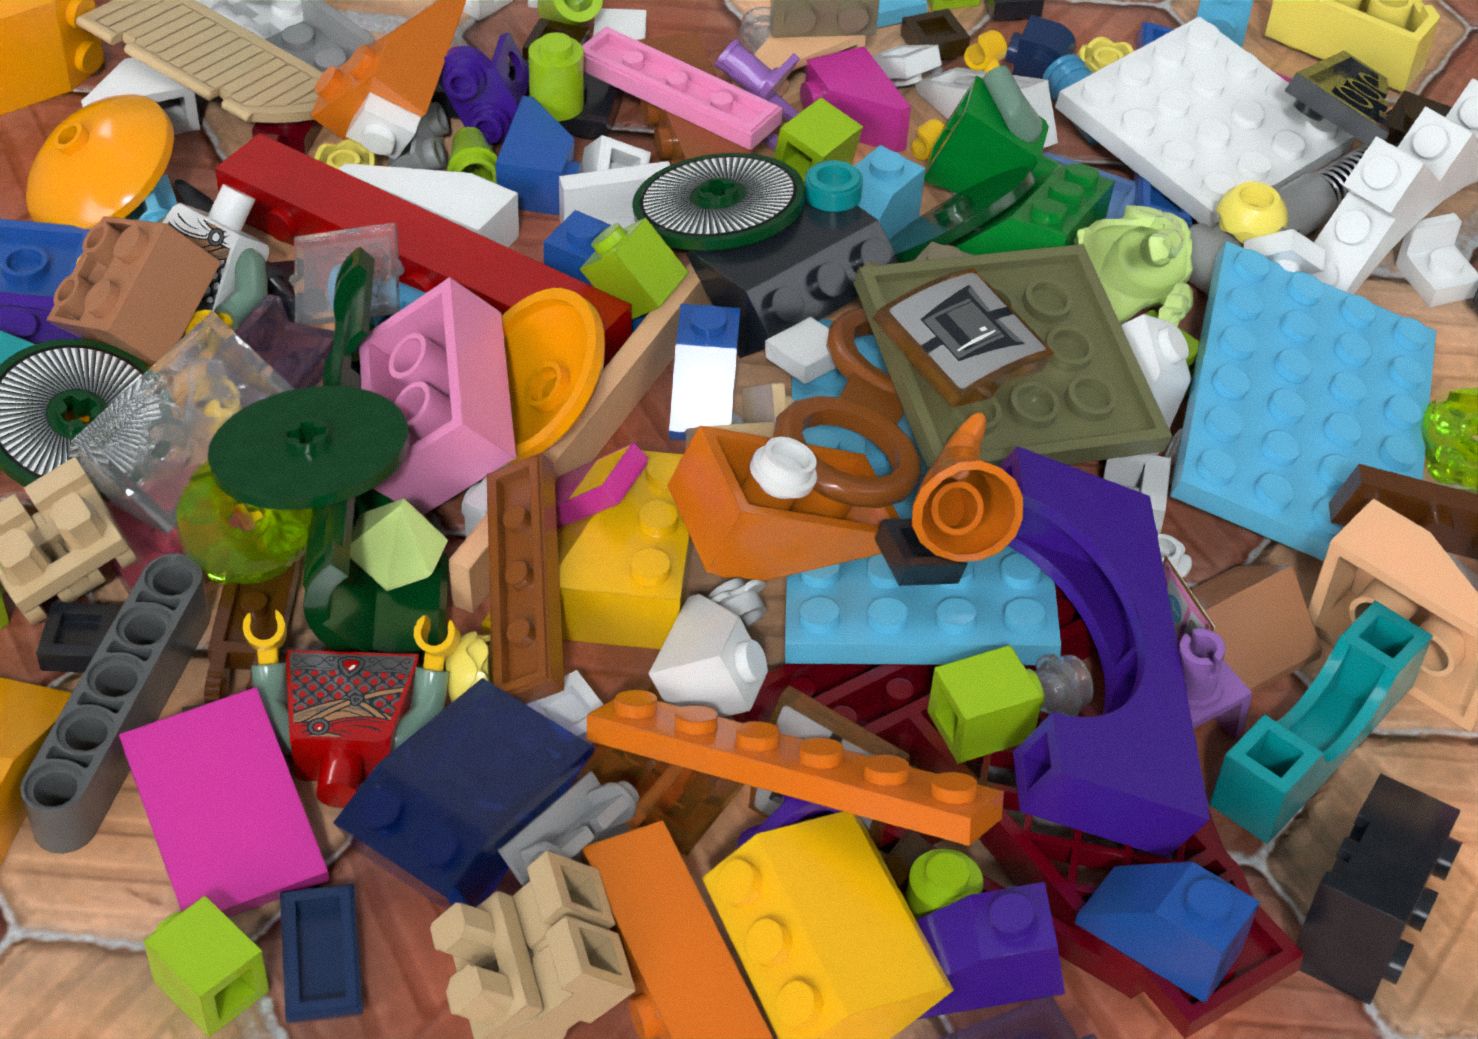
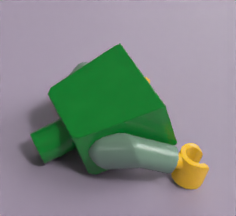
[911,30,1064,196]

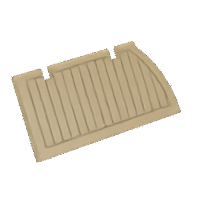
[76,0,323,123]

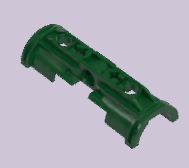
[303,246,449,666]

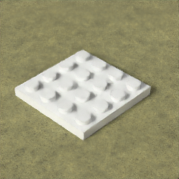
[1055,16,1355,228]

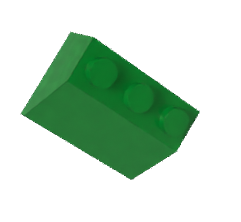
[952,164,1115,255]

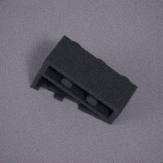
[1296,773,1463,1005]

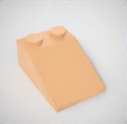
[1308,498,1478,733]

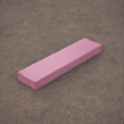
[582,27,783,151]

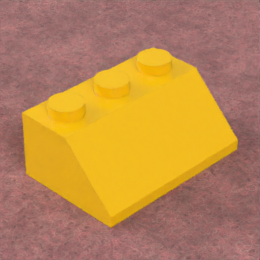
[702,811,954,1039]

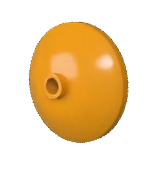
[26,94,174,229]
[502,288,605,465]

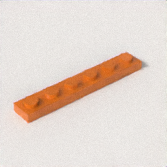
[586,690,1004,846]

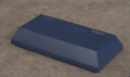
[280,884,363,1024]

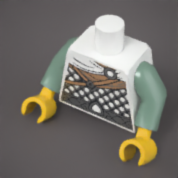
[76,184,269,354]

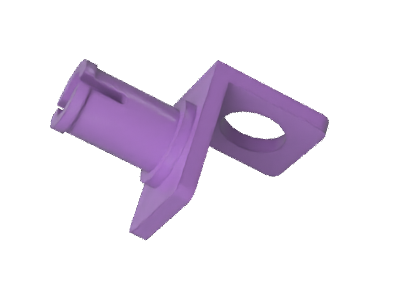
[714,38,800,152]
[1179,629,1252,739]

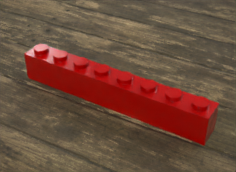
[215,133,632,371]

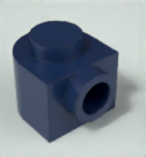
[1005,15,1076,79]

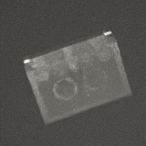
[69,311,294,535]

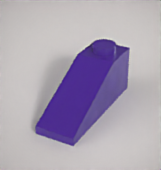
[916,882,1065,1019]

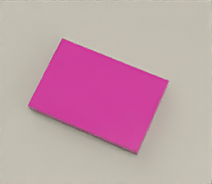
[119,687,329,918]

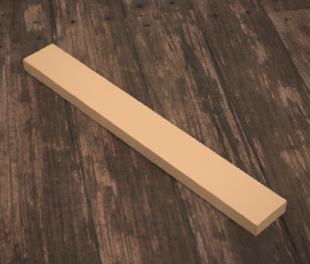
[448,263,712,613]

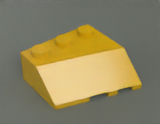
[481,450,693,650]

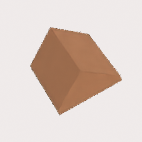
[1191,565,1322,695]

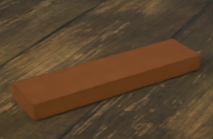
[486,452,564,711]

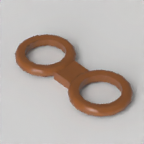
[773,308,922,508]

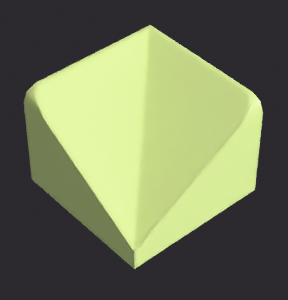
[350,498,448,591]

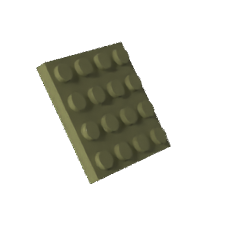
[854,244,1173,471]

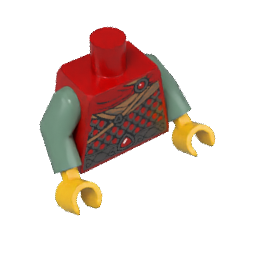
[243,610,461,808]

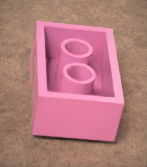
[359,277,516,515]

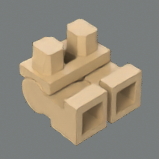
[0,457,139,626]
[430,850,636,1039]

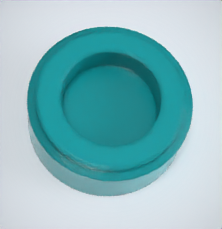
[805,160,863,212]

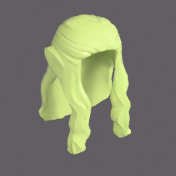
[1073,205,1193,327]

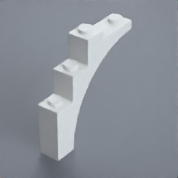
[1311,78,1478,295]

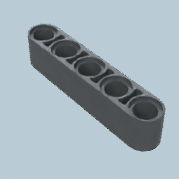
[20,553,210,854]

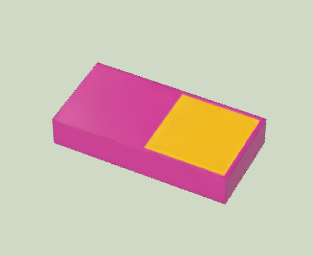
[555,442,649,528]

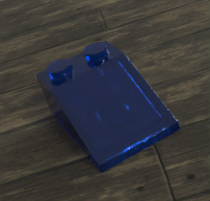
[333,678,595,910]

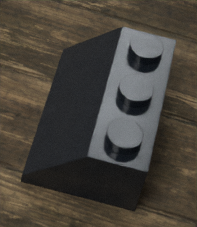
[686,200,900,358]

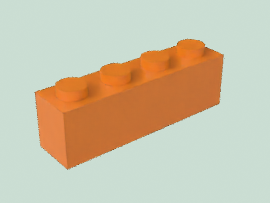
[582,820,773,1039]

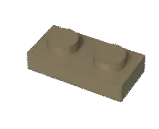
[769,0,879,38]

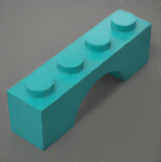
[1210,600,1433,844]

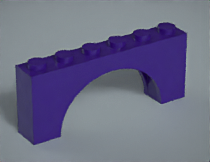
[999,446,1210,858]

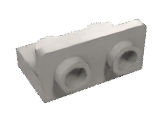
[265,0,376,73]

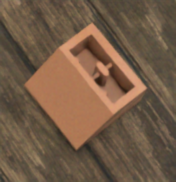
[46,216,221,368]

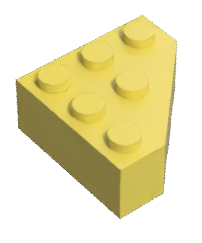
[1265,0,1440,92]

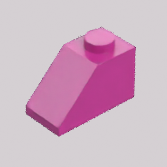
[800,46,911,152]

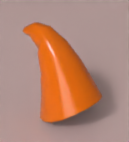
[912,413,1023,562]

